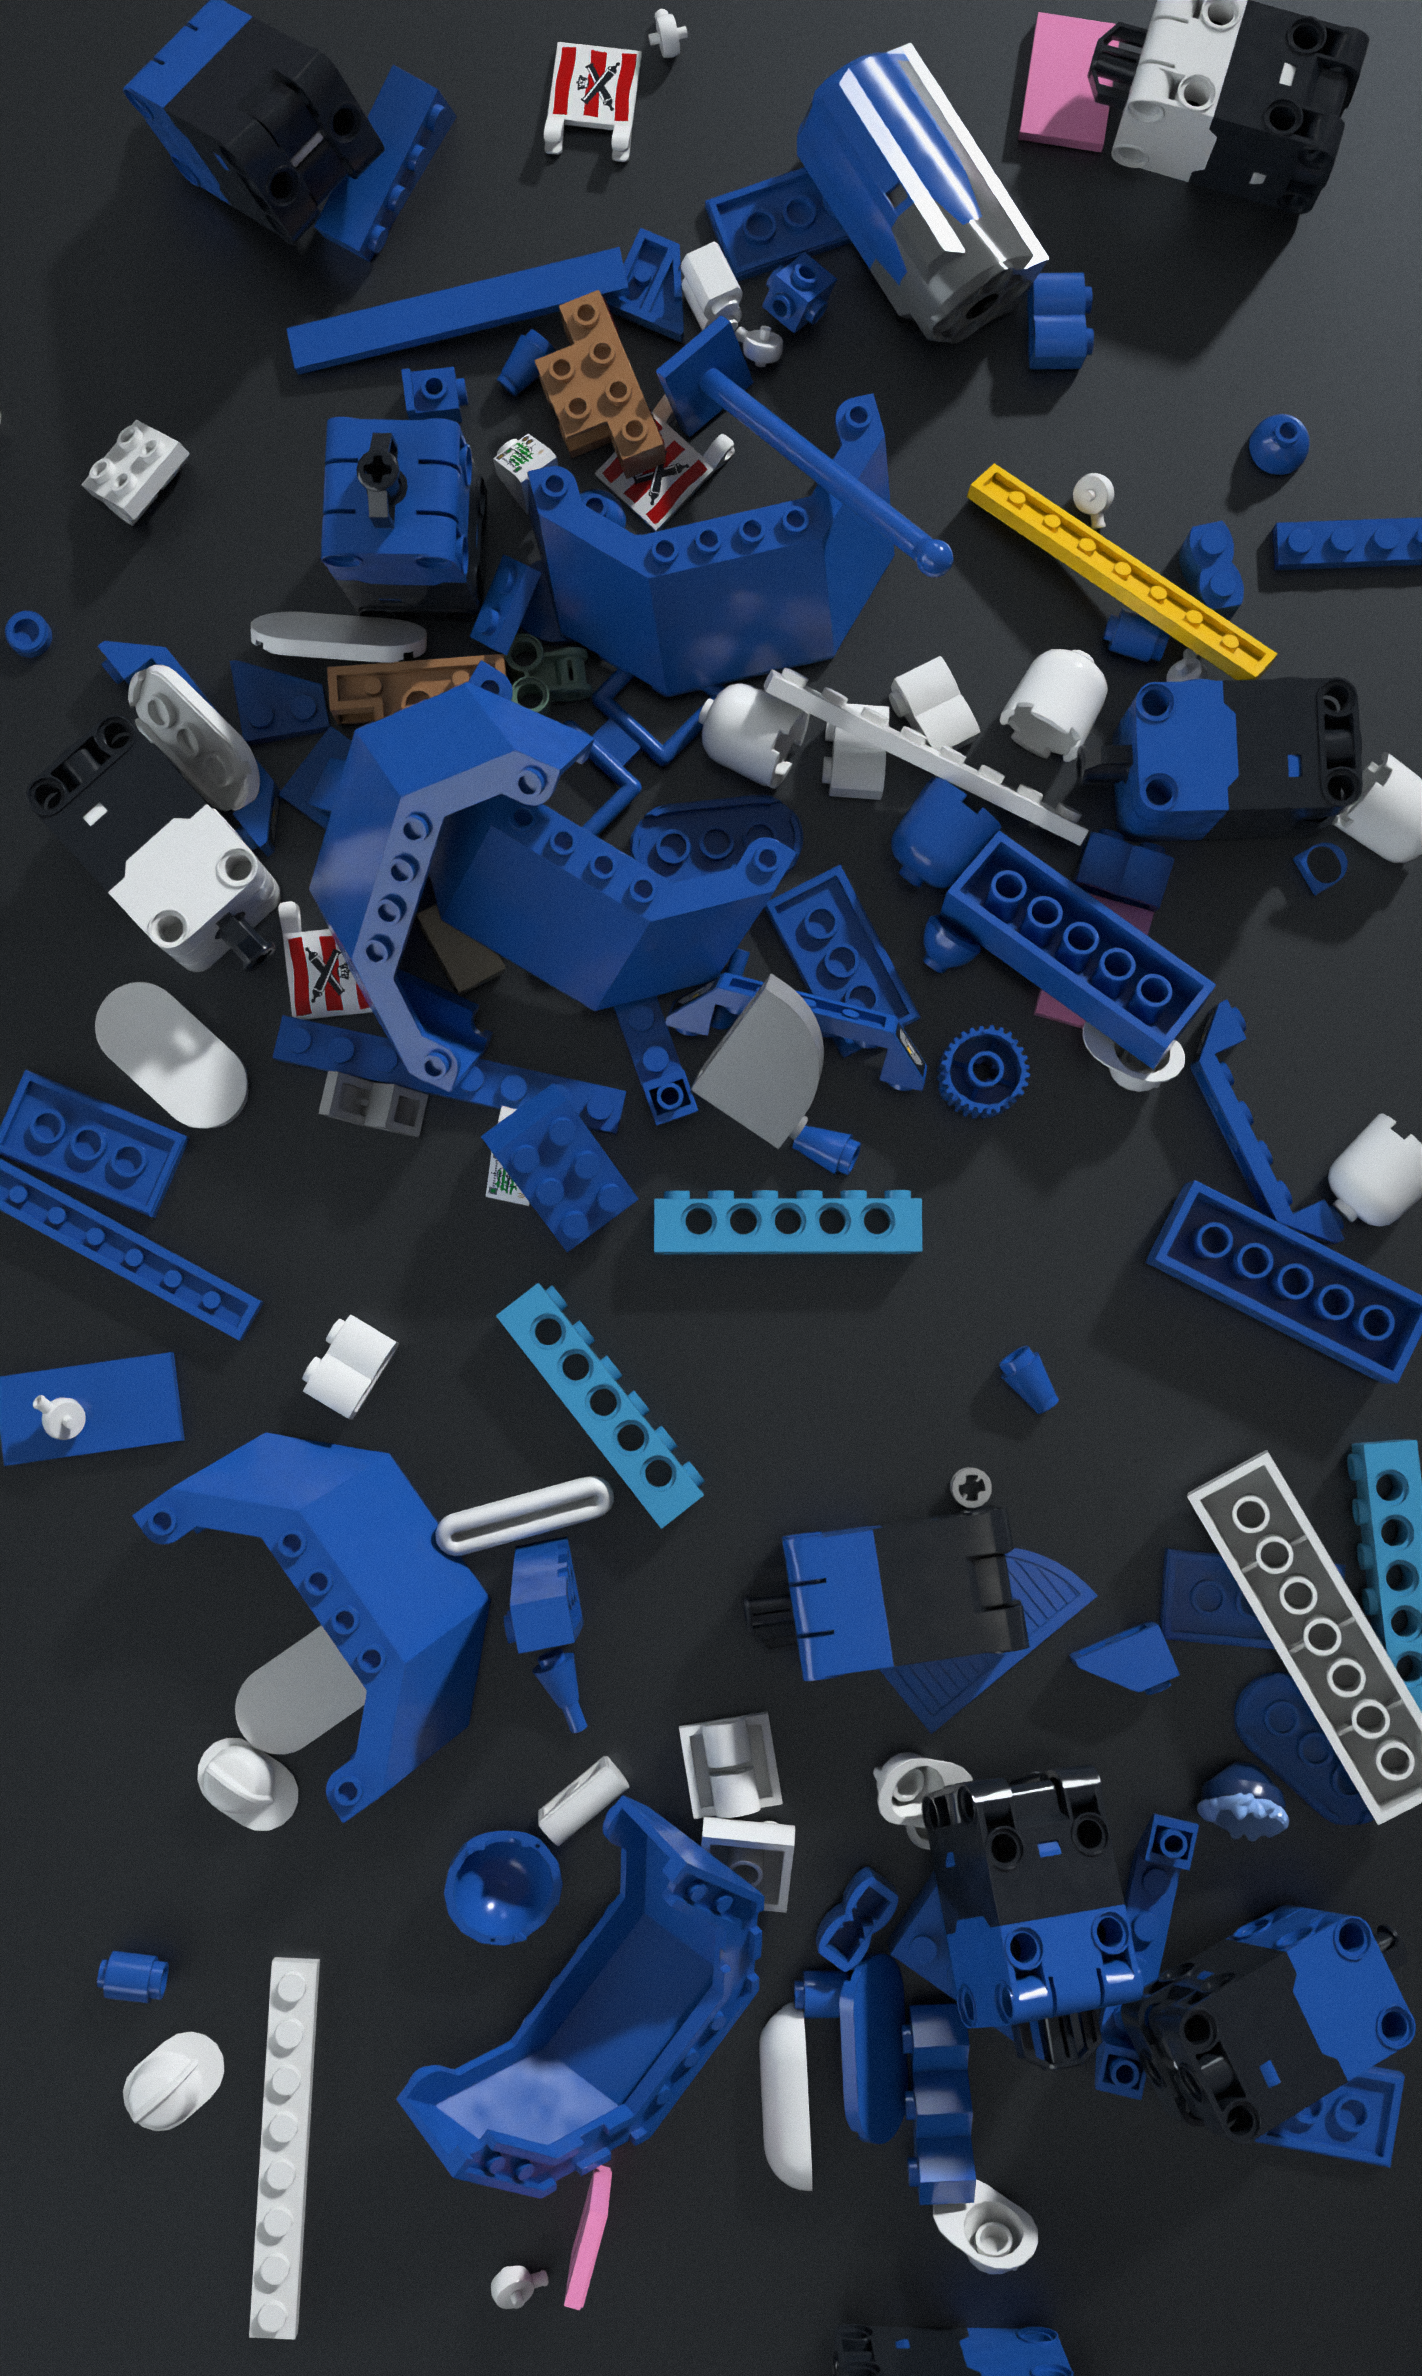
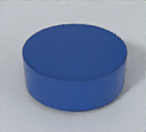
[5,611,52,658]

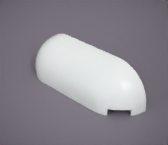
[759,2002,812,2191]

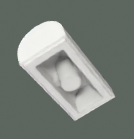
[538,1756,630,1846]

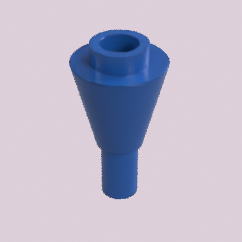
[532,1649,588,1733]

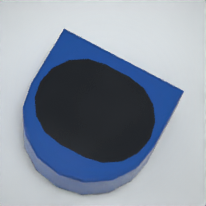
[1293,842,1348,896]

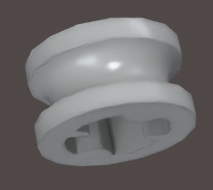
[950,1467,992,1508]

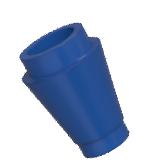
[496,329,557,397]
[792,1125,861,1176]
[999,1346,1059,1414]

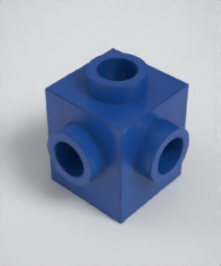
[762,252,837,333]

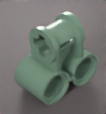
[504,633,593,717]

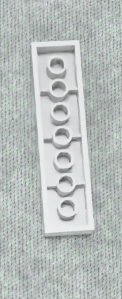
[1187,1450,1422,1825]

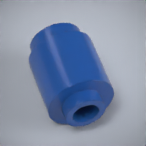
[1103,608,1170,663]
[97,1951,169,2003]
[794,1970,852,2019]

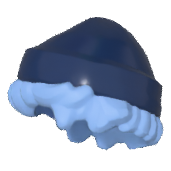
[1197,1761,1289,1841]

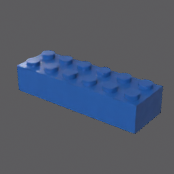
[939,831,1216,1070]
[1145,1180,1422,1384]

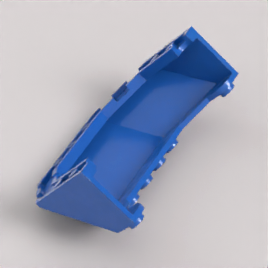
[527,393,895,698]
[429,660,797,1012]
[309,682,595,1093]
[132,1432,491,1823]
[396,1795,765,2199]

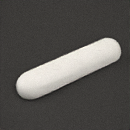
[435,1476,614,1556]

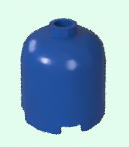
[891,776,1002,888]

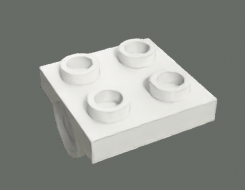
[81,420,190,526]
[679,1711,783,1819]

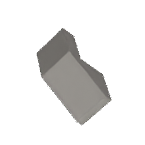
[318,1071,429,1137]

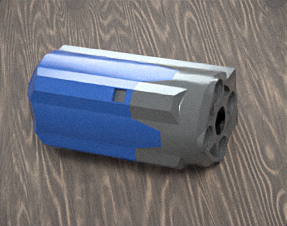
[797,43,1049,344]

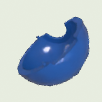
[444,1831,563,1946]

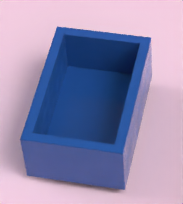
[481,1083,639,1252]

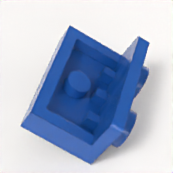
[469,554,542,655]

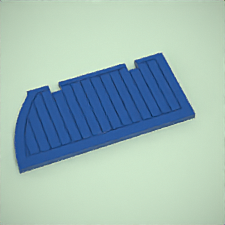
[879,1548,1097,1734]

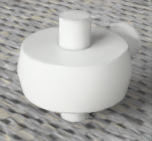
[648,9,688,58]
[735,326,783,367]
[1073,473,1114,529]
[1166,648,1208,682]
[33,1395,86,1440]
[491,2266,548,2309]

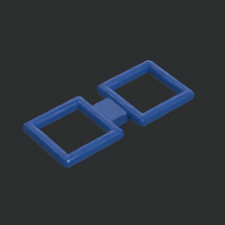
[563,669,725,836]

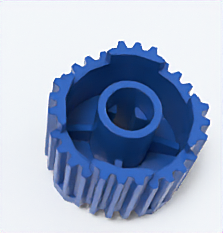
[936,1025,1031,1119]

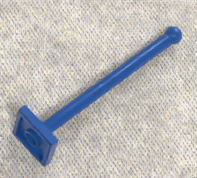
[656,315,954,578]

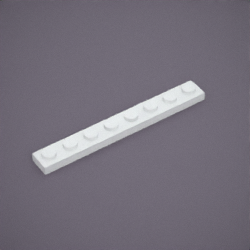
[764,668,1089,846]
[249,1957,320,2340]

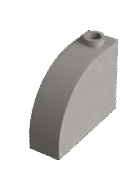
[691,973,824,1149]

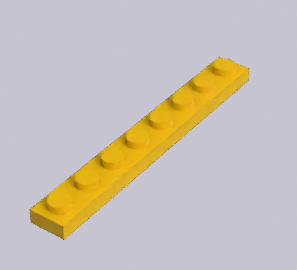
[966,463,1278,680]

